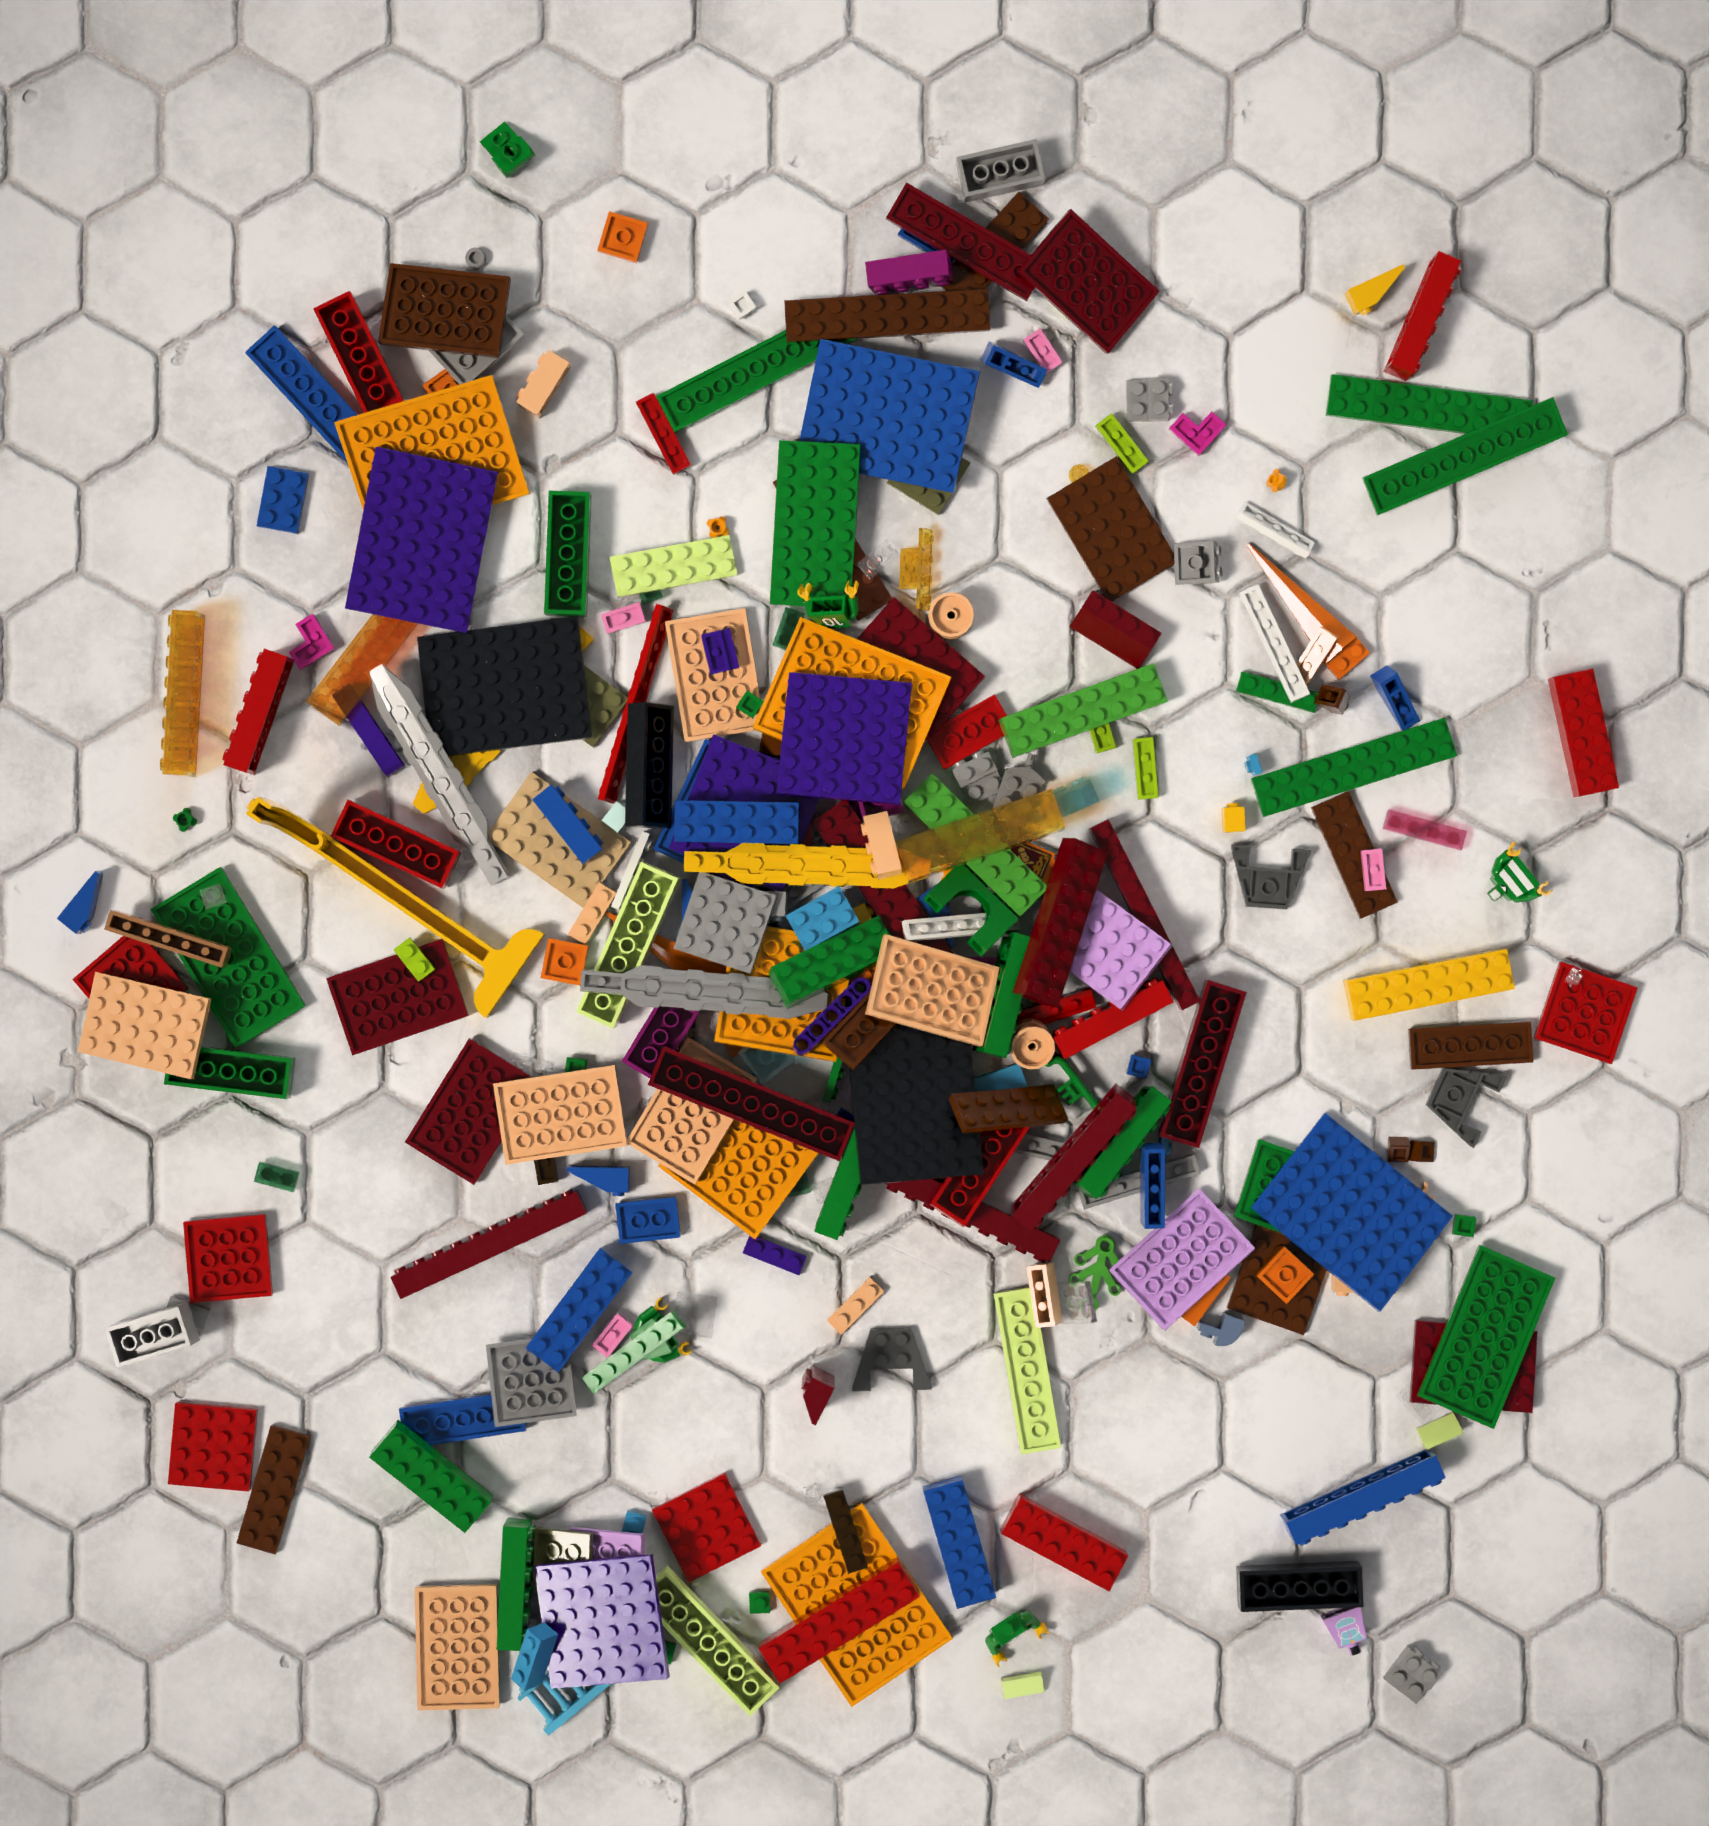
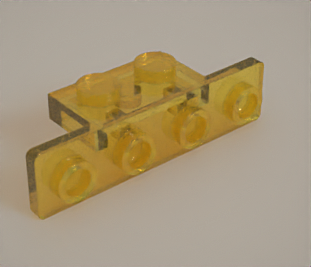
[899,528,934,611]

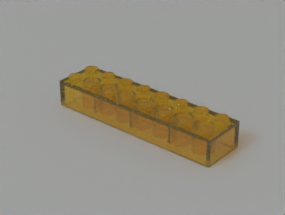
[160,610,205,777]
[895,789,1065,883]

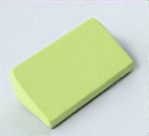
[1416,1412,1464,1449]
[1001,1671,1044,1699]

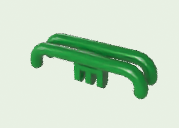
[1045,1055,1098,1109]

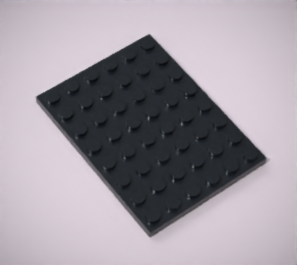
[417,616,592,756]
[849,1023,984,1185]

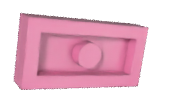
[1023,328,1062,374]
[601,602,646,634]
[1361,849,1386,891]
[592,1312,633,1358]

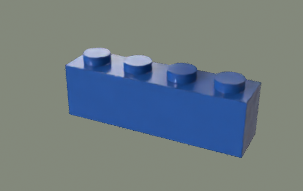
[532,784,604,864]
[1140,1143,1165,1229]

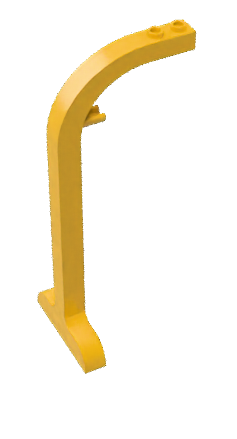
[246,797,545,1018]

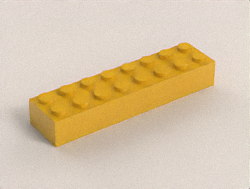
[1343,949,1515,1021]

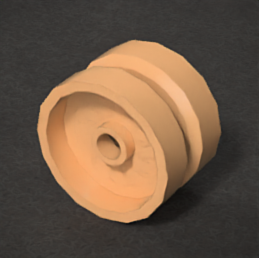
[928,592,974,640]
[1010,1018,1055,1070]

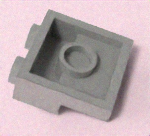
[1126,378,1173,422]
[1174,541,1223,585]
[951,750,1002,807]
[1383,1646,1442,1704]

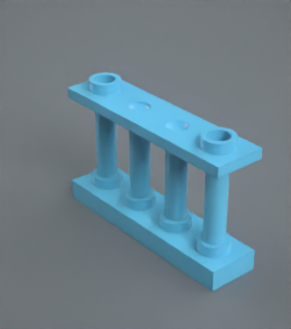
[517,1669,611,1736]

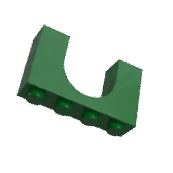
[923,862,1018,957]

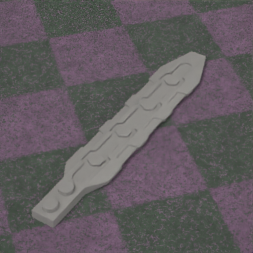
[369,664,510,886]
[580,965,828,1019]

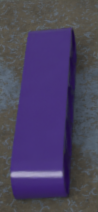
[332,684,405,777]
[793,977,871,1056]

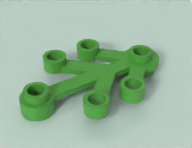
[1069,1235,1121,1313]

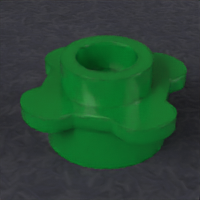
[173,808,197,832]

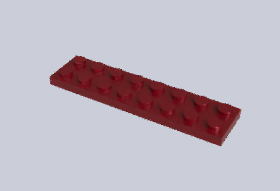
[886,182,1034,301]

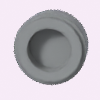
[465,248,486,269]

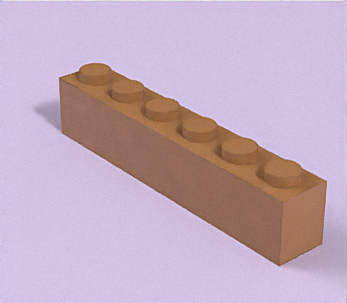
[104,910,233,968]

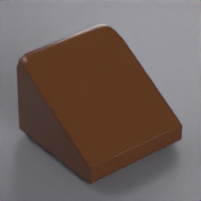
[1388,1137,1411,1162]
[1409,1140,1435,1162]

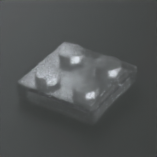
[1057,1281,1097,1324]
[674,1291,718,1338]

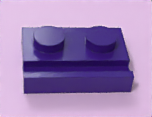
[701,628,739,675]

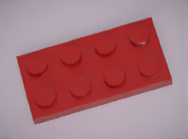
[926,694,1007,770]

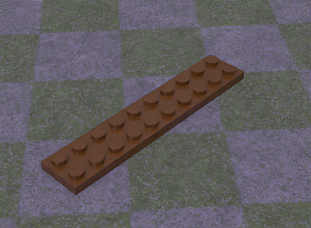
[784,289,990,343]

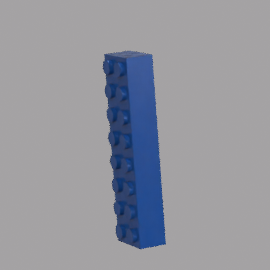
[1280,1449,1446,1546]

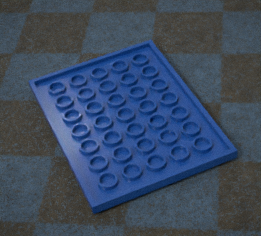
[799,339,980,493]
[1250,1113,1453,1312]

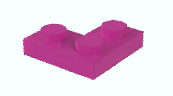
[1169,411,1226,456]
[289,614,335,670]

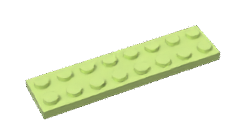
[993,1287,1061,1455]

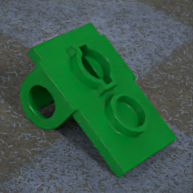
[479,121,535,178]

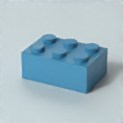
[786,886,860,950]

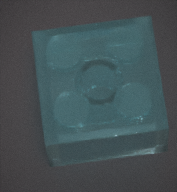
[1050,777,1100,819]
[738,1047,795,1086]

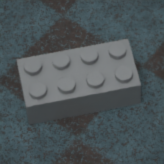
[956,139,1045,203]
[105,1302,200,1368]

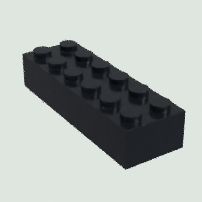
[625,702,674,829]
[1236,1561,1364,1612]

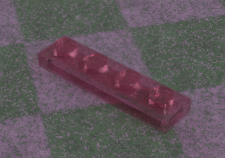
[1382,809,1467,851]

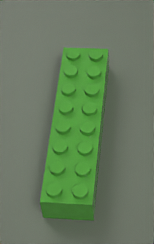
[998,663,1168,758]
[903,773,1047,918]

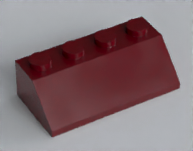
[1069,590,1162,669]
[801,1365,835,1426]

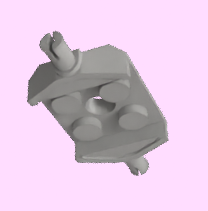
[991,753,1046,841]

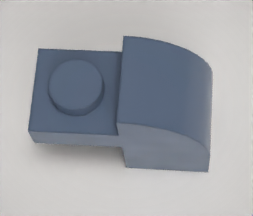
[1196,1312,1245,1346]

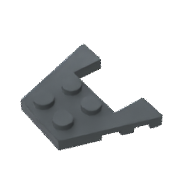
[1231,844,1311,910]
[1425,1068,1507,1148]
[852,1328,932,1391]

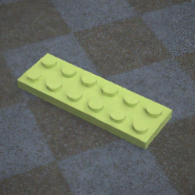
[609,535,737,598]

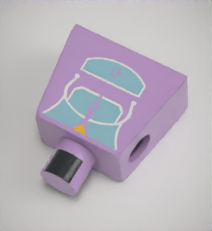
[1320,1607,1366,1656]

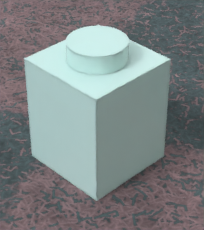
[602,801,625,833]

